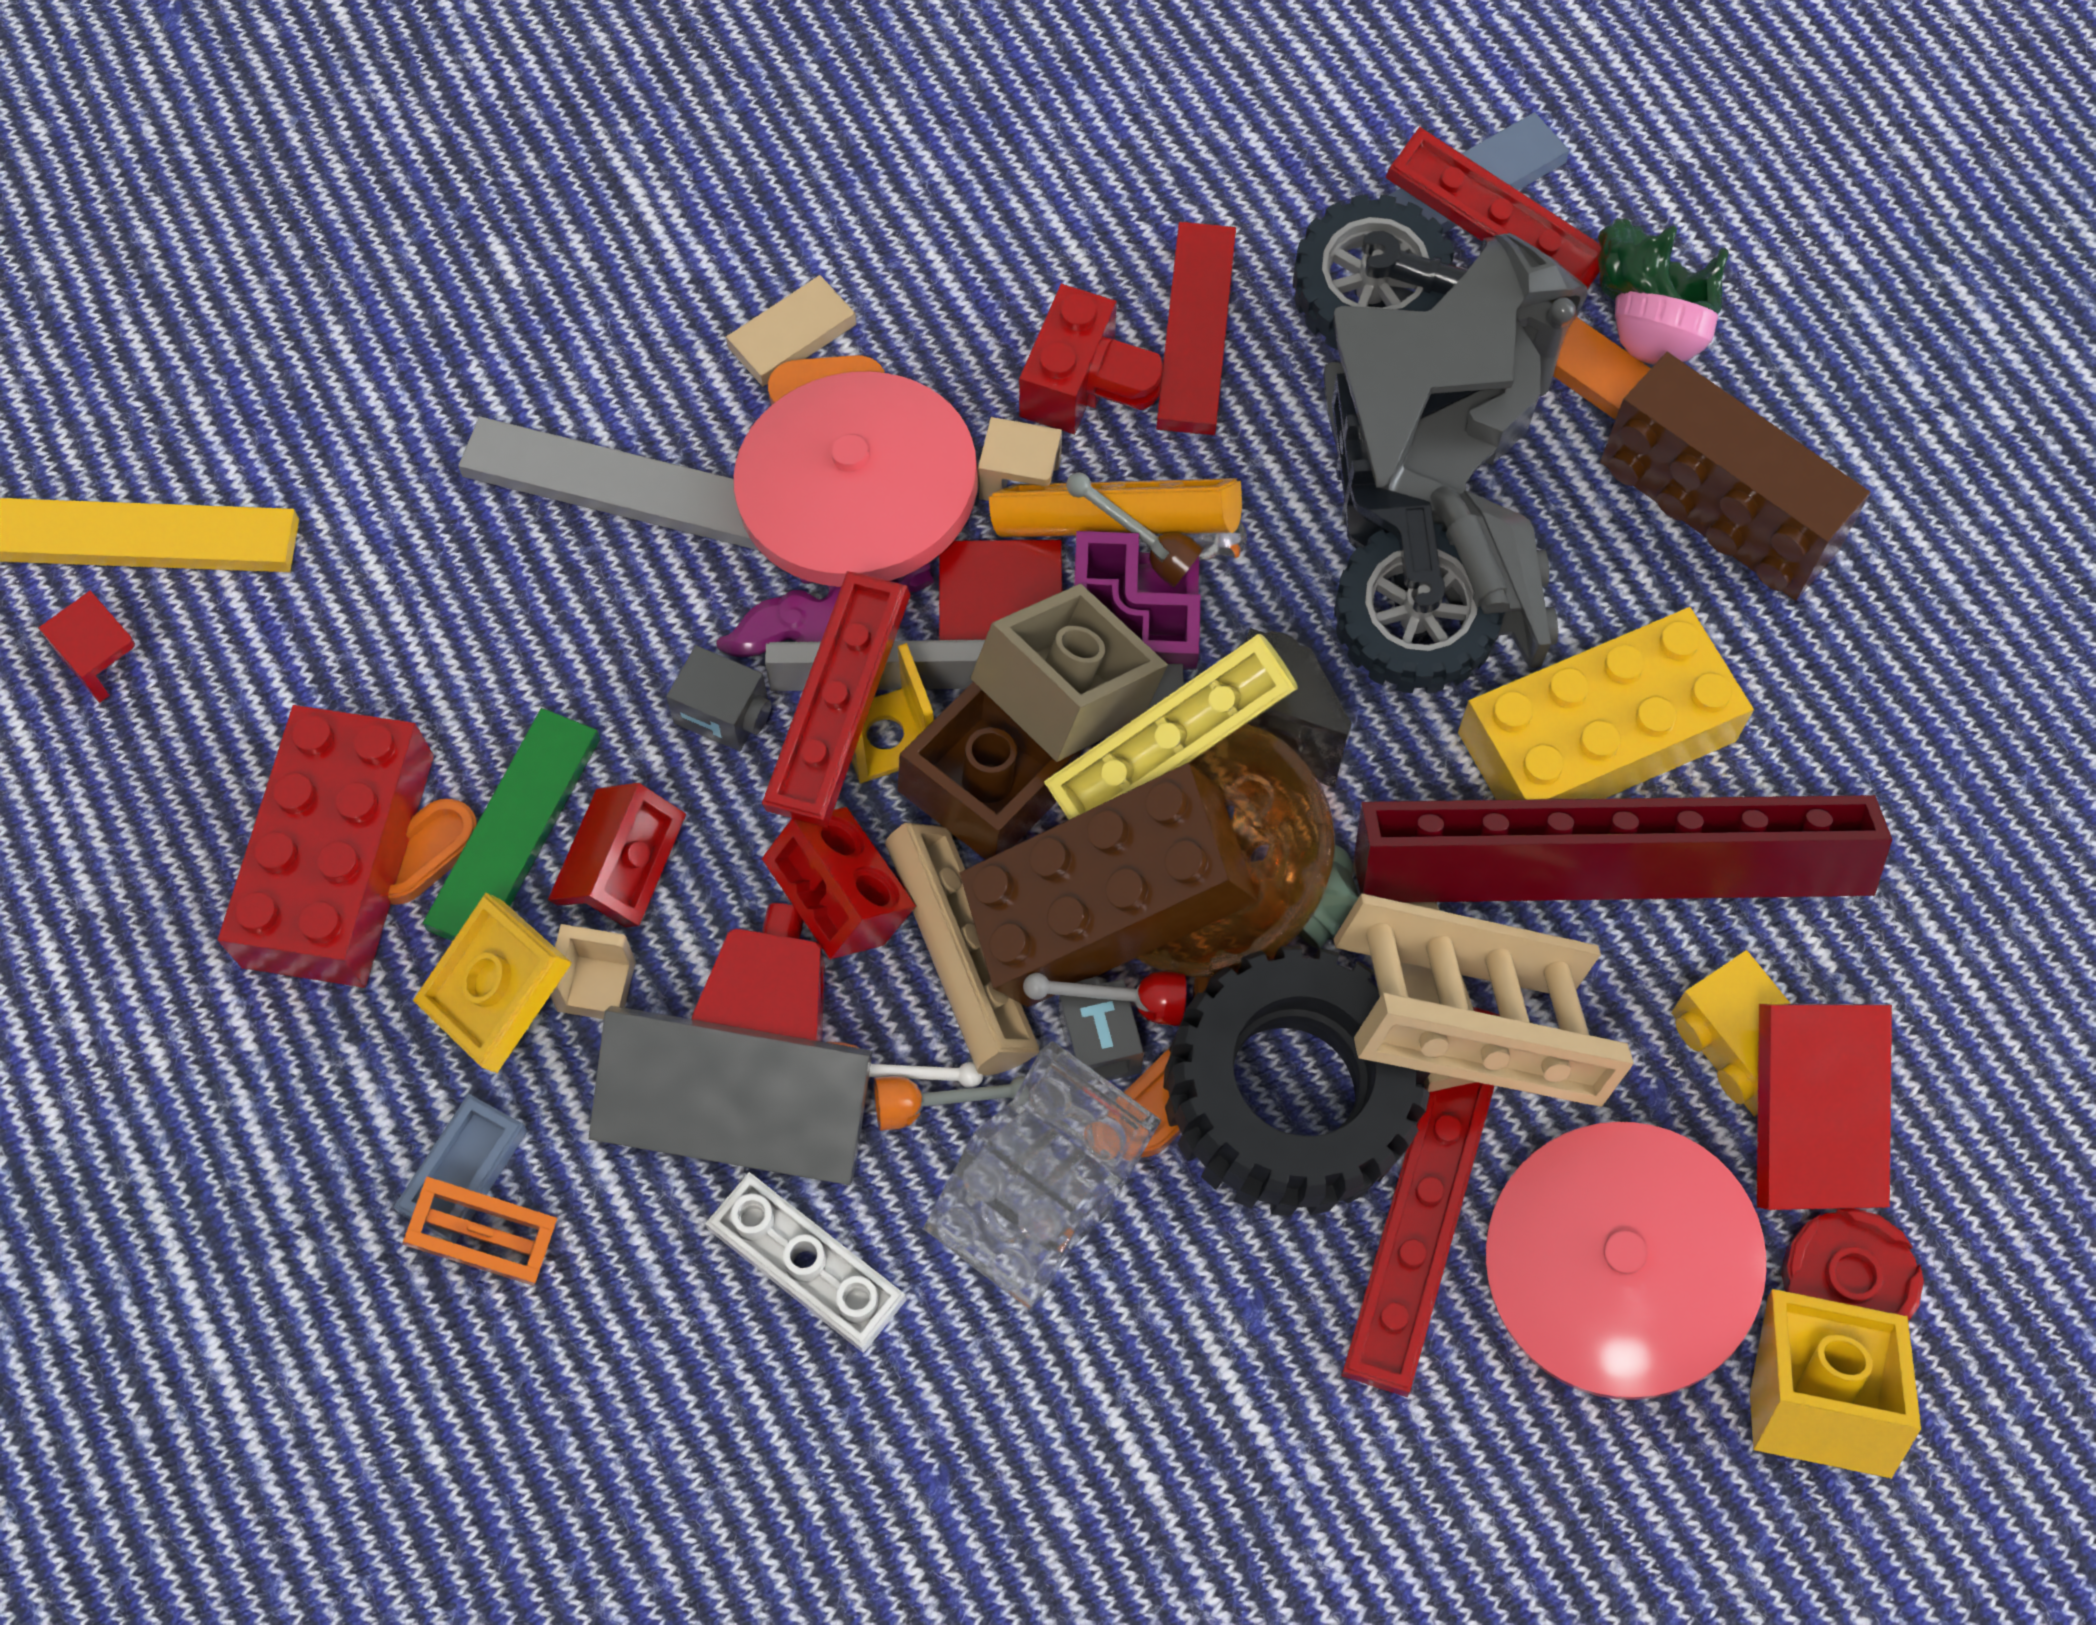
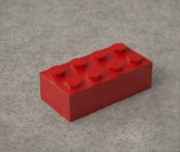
[217,705,434,988]

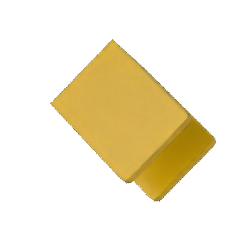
[851,643,934,784]

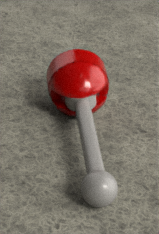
[1023,971,1186,1026]

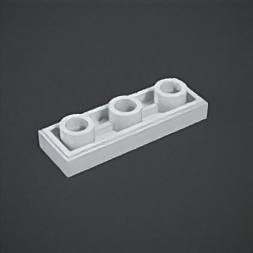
[705,1172,907,1353]

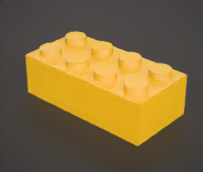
[1458,607,1754,800]

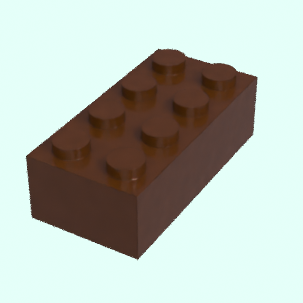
[1600,351,1871,601]
[959,763,1258,1007]

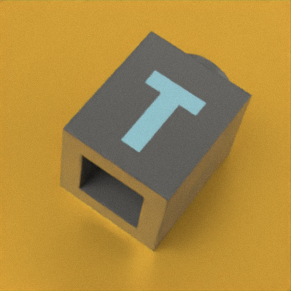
[666,645,771,752]
[1058,977,1144,1088]

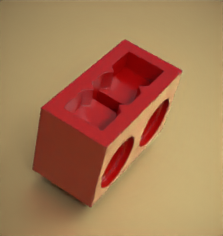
[761,807,916,960]

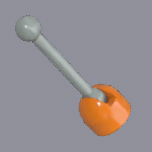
[874,1076,1035,1131]

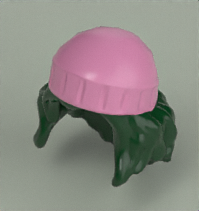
[1598,218,1729,365]

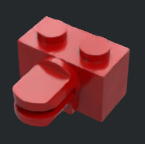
[1019,283,1163,435]

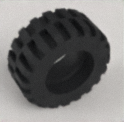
[1163,945,1430,1216]

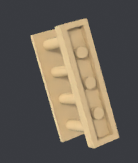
[1333,893,1634,1107]

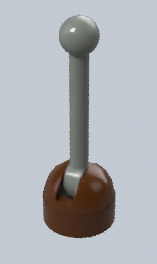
[1066,472,1204,588]

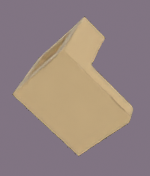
[978,417,1062,501]
[550,924,636,1019]

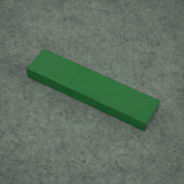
[423,708,600,941]

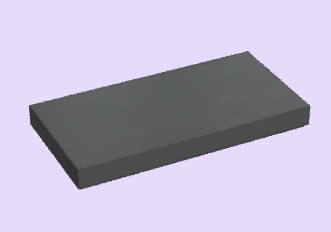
[588,1006,873,1185]

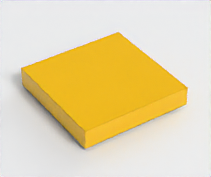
[413,893,572,1073]

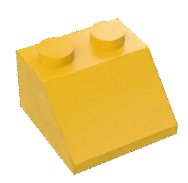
[1750,1289,1921,1479]

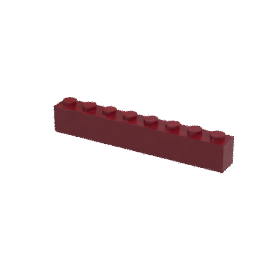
[1354,795,1893,903]

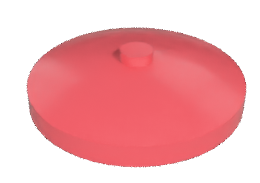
[734,372,979,587]
[1486,1122,1767,1400]

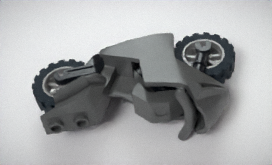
[1293,195,1587,693]

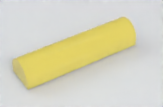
[1044,634,1298,820]

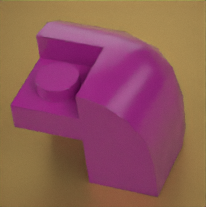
[1074,531,1201,670]

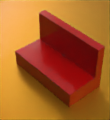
[548,783,686,927]

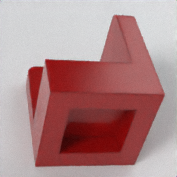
[38,590,135,703]

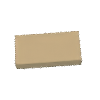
[726,275,857,387]

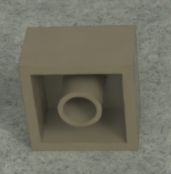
[970,583,1168,762]

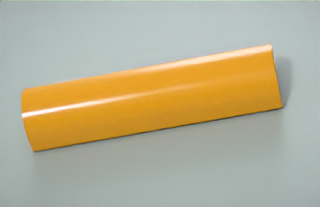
[989,478,1242,537]

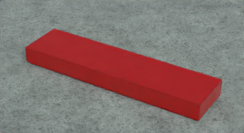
[1385,126,1601,290]
[1156,222,1236,435]
[762,571,911,828]

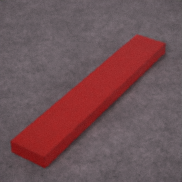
[1341,1007,1500,1397]

